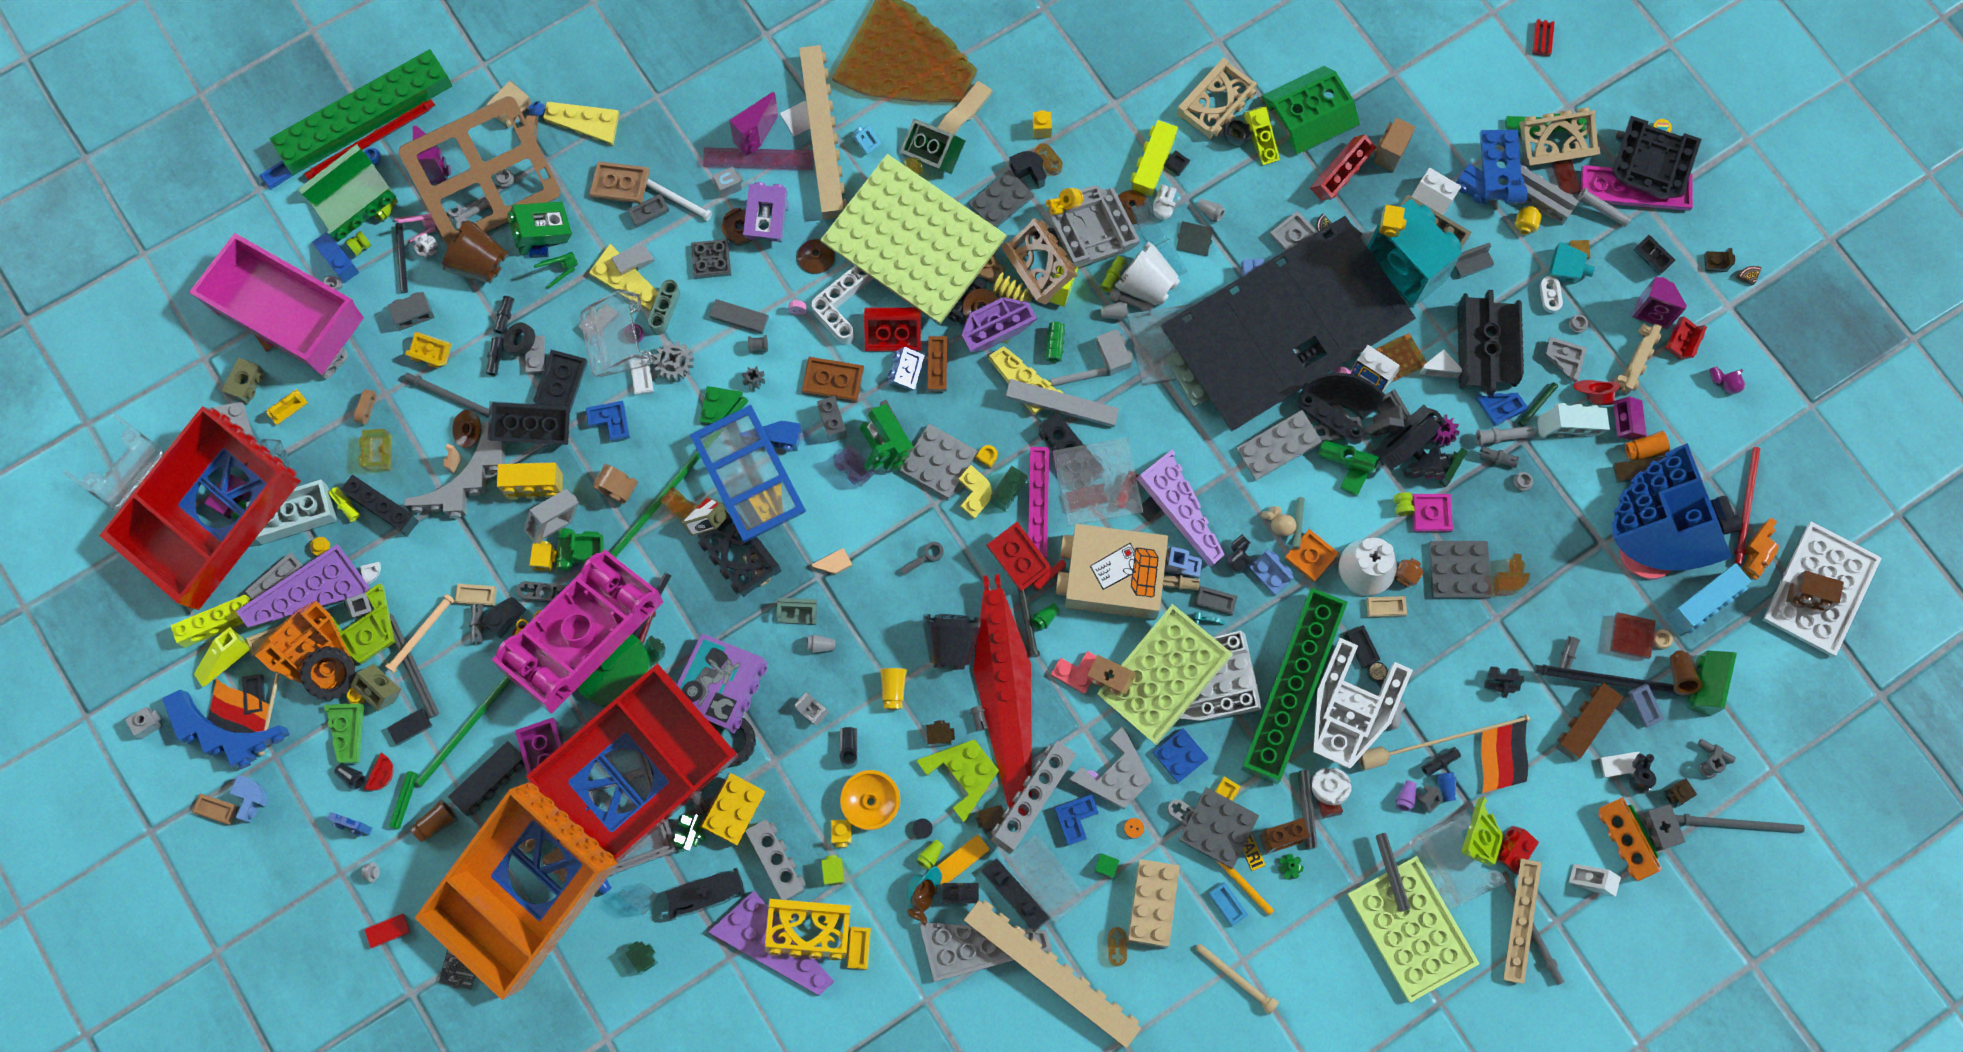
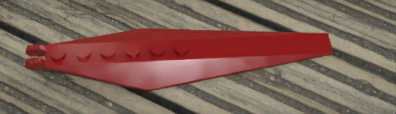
[973,574,1032,816]

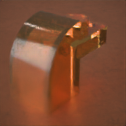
[660,487,698,522]
[1494,554,1530,596]

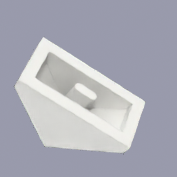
[1420,350,1462,379]

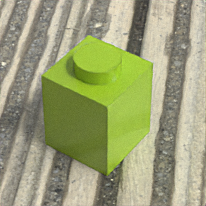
[821,855,845,886]

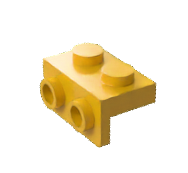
[405,332,452,368]

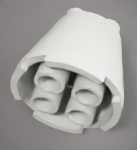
[1115,241,1180,306]
[1338,538,1397,596]

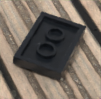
[533,349,588,412]

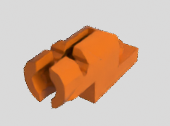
[1741,518,1779,580]

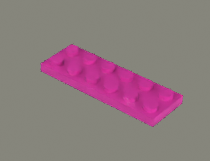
[1581,165,1693,211]

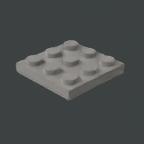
[900,424,978,500]

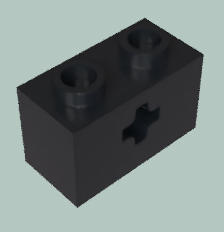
[1633,235,1676,275]

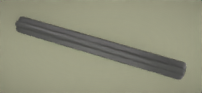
[389,614,439,718]

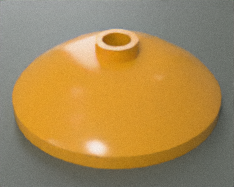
[840,770,900,830]

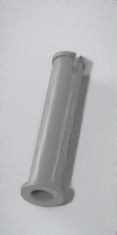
[1577,187,1631,227]

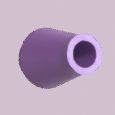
[1395,780,1417,812]

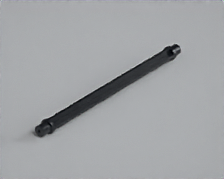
[1533,664,1687,696]

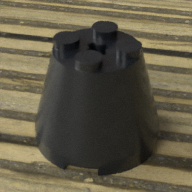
[922,614,982,670]

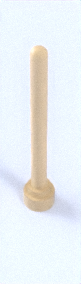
[1196,944,1279,1015]

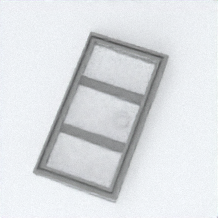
[588,749,677,876]

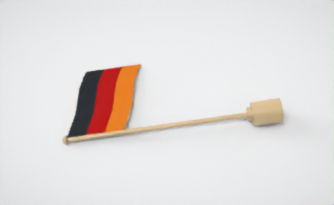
[208,616,290,756]
[1358,715,1530,794]

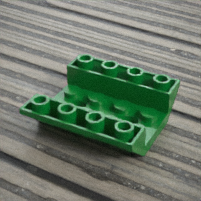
[1261,66,1360,155]

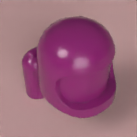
[1709,366,1746,394]

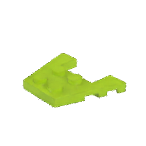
[331,583,395,664]
[916,739,999,822]

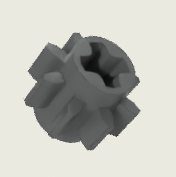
[742,366,765,390]

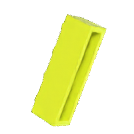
[1130,120,1178,197]

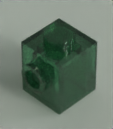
[625,941,658,975]

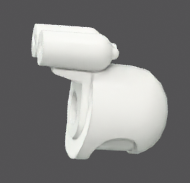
[1152,184,1177,220]

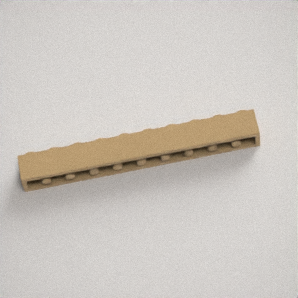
[799,45,847,220]
[964,900,1141,1048]

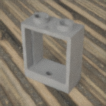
[524,489,579,544]

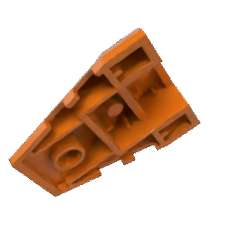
[255,600,356,689]

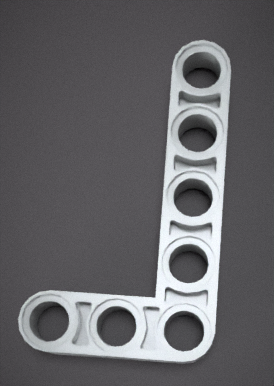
[812,266,874,345]

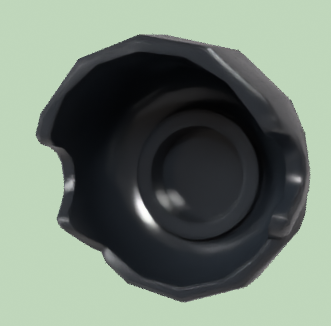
[1224,119,1253,146]

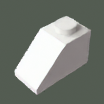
[1569,864,1621,897]

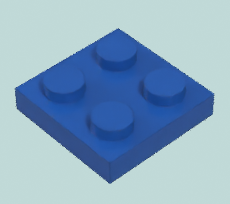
[1153,728,1209,783]

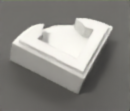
[360,562,381,585]

